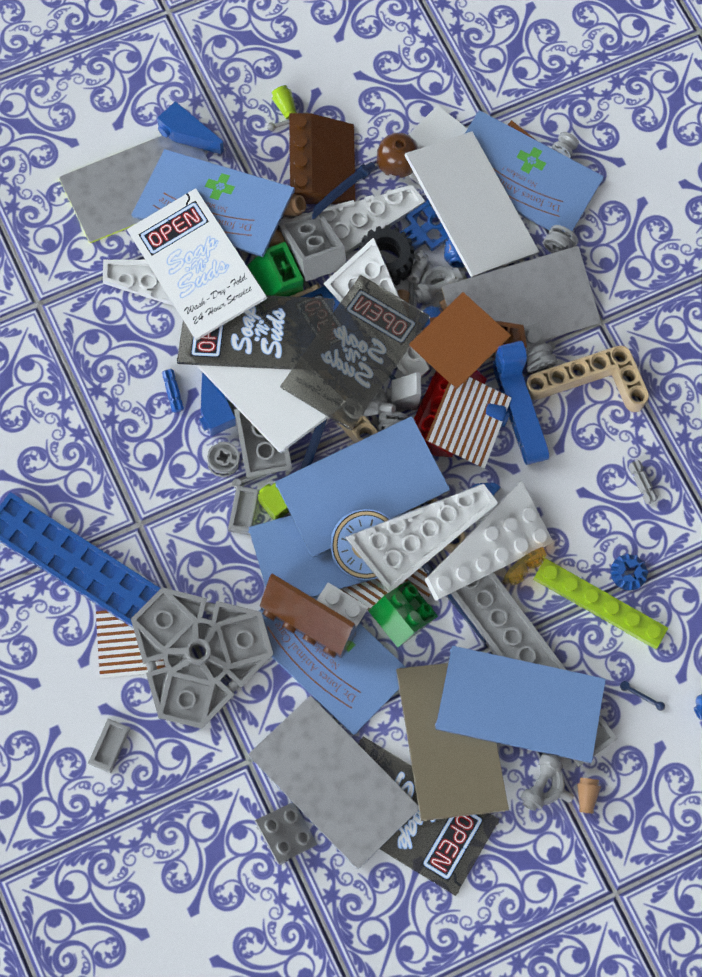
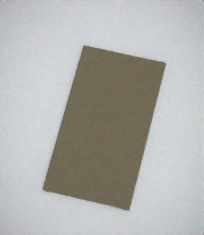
[396,663,509,821]

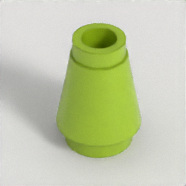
[271,85,297,120]

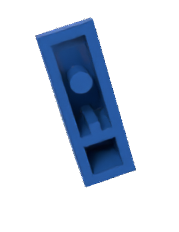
[157,101,224,154]
[199,372,236,437]

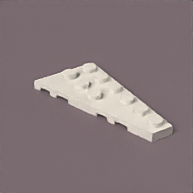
[280,185,425,255]
[323,238,430,377]
[103,259,174,306]
[425,481,554,601]
[345,484,498,592]

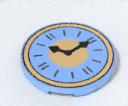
[331,509,390,580]

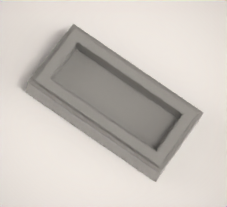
[228,486,260,536]
[88,719,130,773]

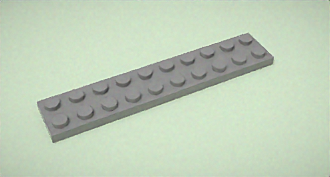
[451,572,618,767]

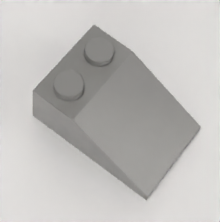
[279,212,346,282]
[234,408,292,478]

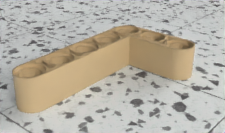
[526,346,649,412]

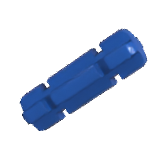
[162,369,184,413]

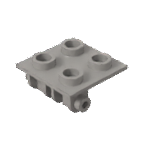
[255,802,317,865]

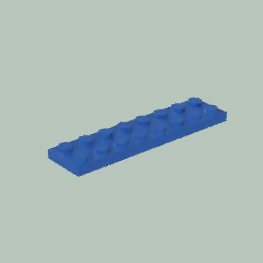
[0,492,161,628]

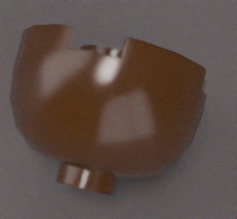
[376,133,419,178]

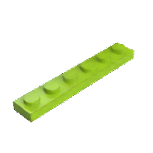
[533,558,668,649]

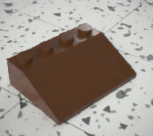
[289,113,356,204]
[260,573,356,658]

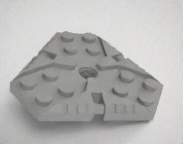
[131,587,273,729]

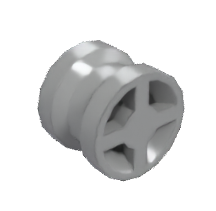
[552,132,579,158]

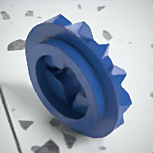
[610,553,648,591]

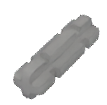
[628,460,658,504]

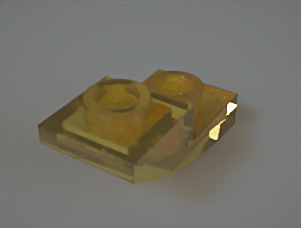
[503,547,546,585]

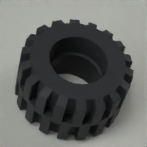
[359,225,415,285]

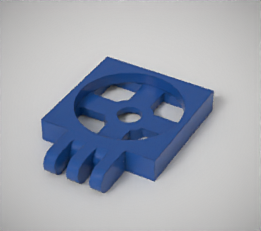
[400,200,449,252]

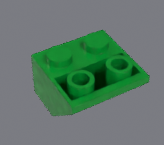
[247,242,303,307]
[368,580,438,648]

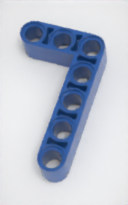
[493,341,549,465]

